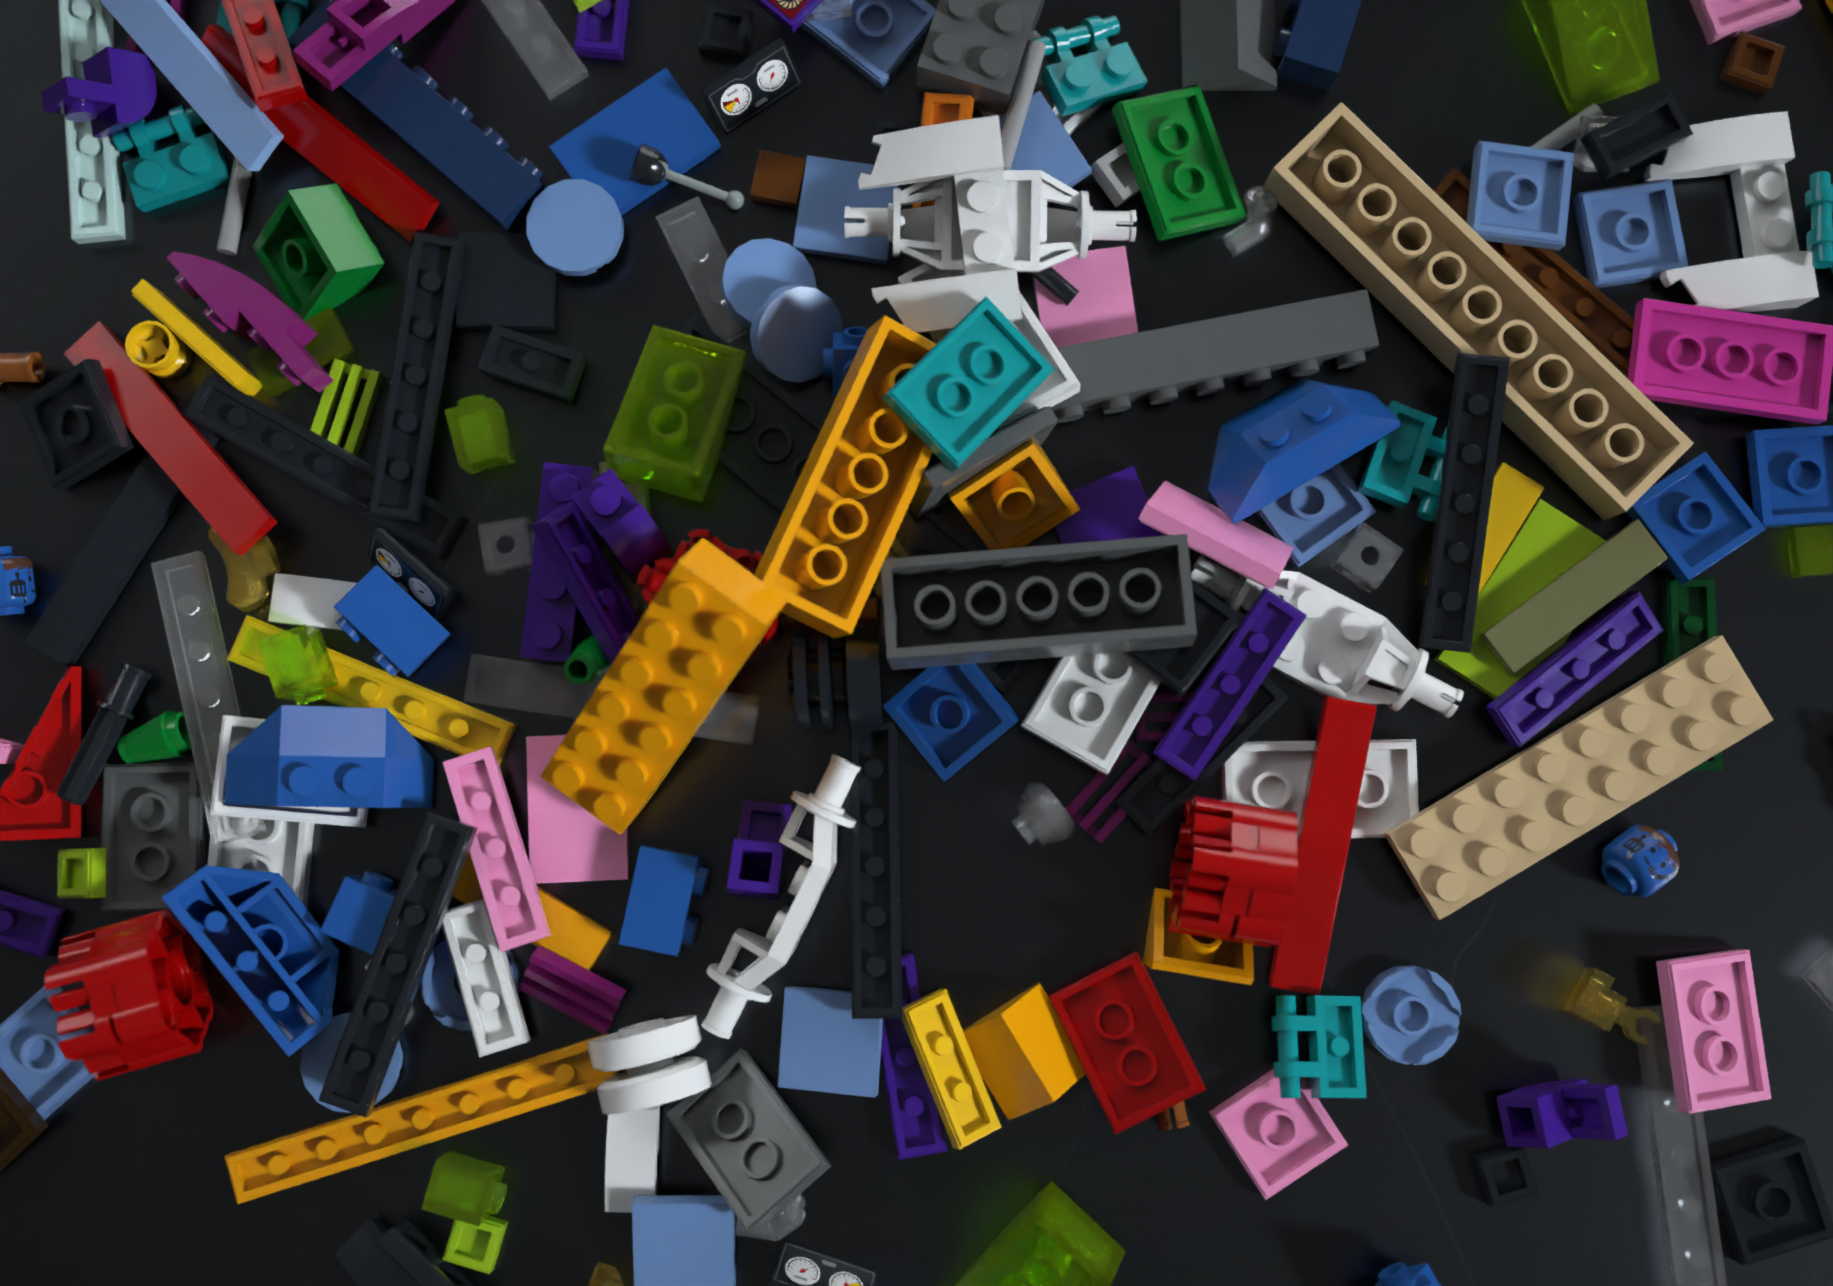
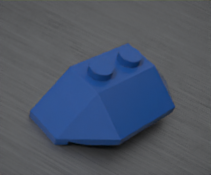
[1208,377,1401,525]
[225,705,434,808]
[161,865,340,1057]

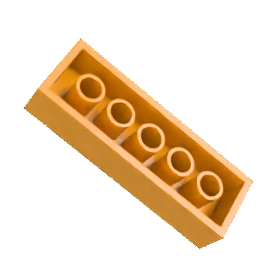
[754,316,936,639]
[540,538,788,835]

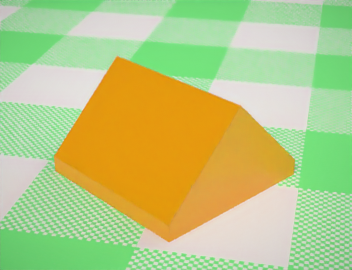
[948,439,1080,550]
[1143,888,1254,985]
[963,982,1086,1121]

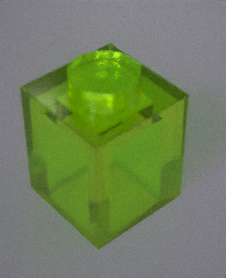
[445,395,516,474]
[257,625,339,705]
[421,1150,508,1227]

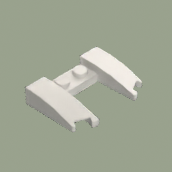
[1643,111,1819,313]
[858,115,1022,334]

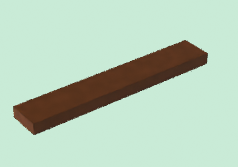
[1434,167,1634,378]

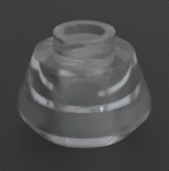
[1011,783,1075,847]

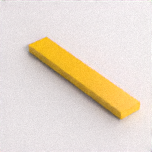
[227,615,517,766]

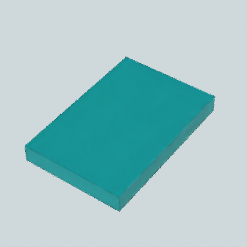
[882,297,1055,472]

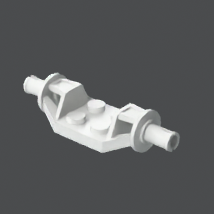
[844,170,1137,272]
[1191,554,1464,718]
[701,754,861,1039]

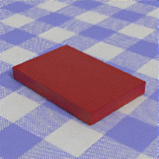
[1048,952,1207,1134]

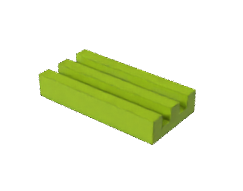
[310,358,384,457]

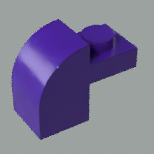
[41,47,157,138]
[571,468,673,584]
[727,800,793,900]
[1496,1079,1628,1149]

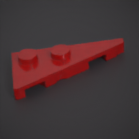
[0,666,82,841]

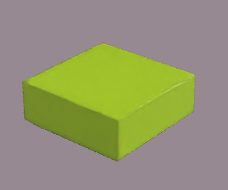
[57,848,106,898]
[442,1207,508,1274]

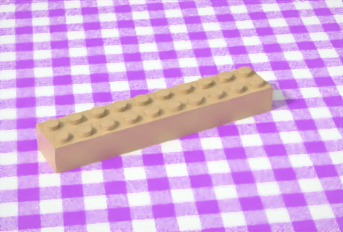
[1263,102,1694,521]

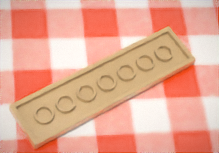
[1383,635,1773,920]

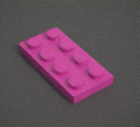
[1627,298,1833,425]

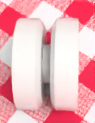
[587,1015,712,1115]

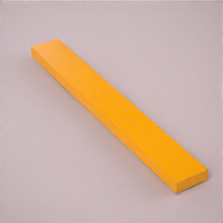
[224,1033,620,1204]

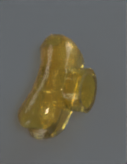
[208,527,281,612]

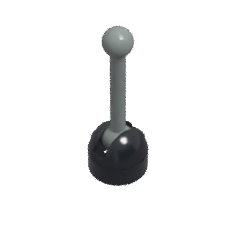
[629,143,744,210]

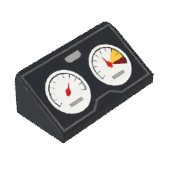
[702,38,802,134]
[368,528,461,622]
[769,1242,876,1286]

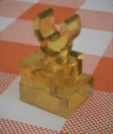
[1562,967,1661,1044]

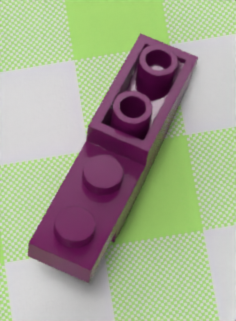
[293,0,456,92]
[166,251,333,393]

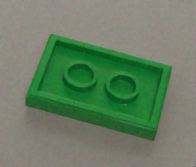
[1111,85,1246,241]

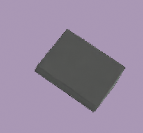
[1180,0,1277,91]

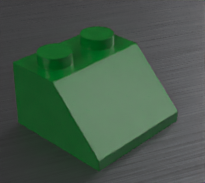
[252,183,384,323]

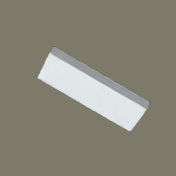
[442,899,531,1057]

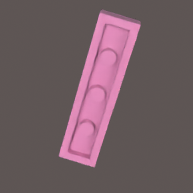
[443,746,552,952]

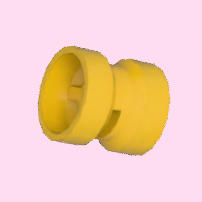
[125,320,192,379]

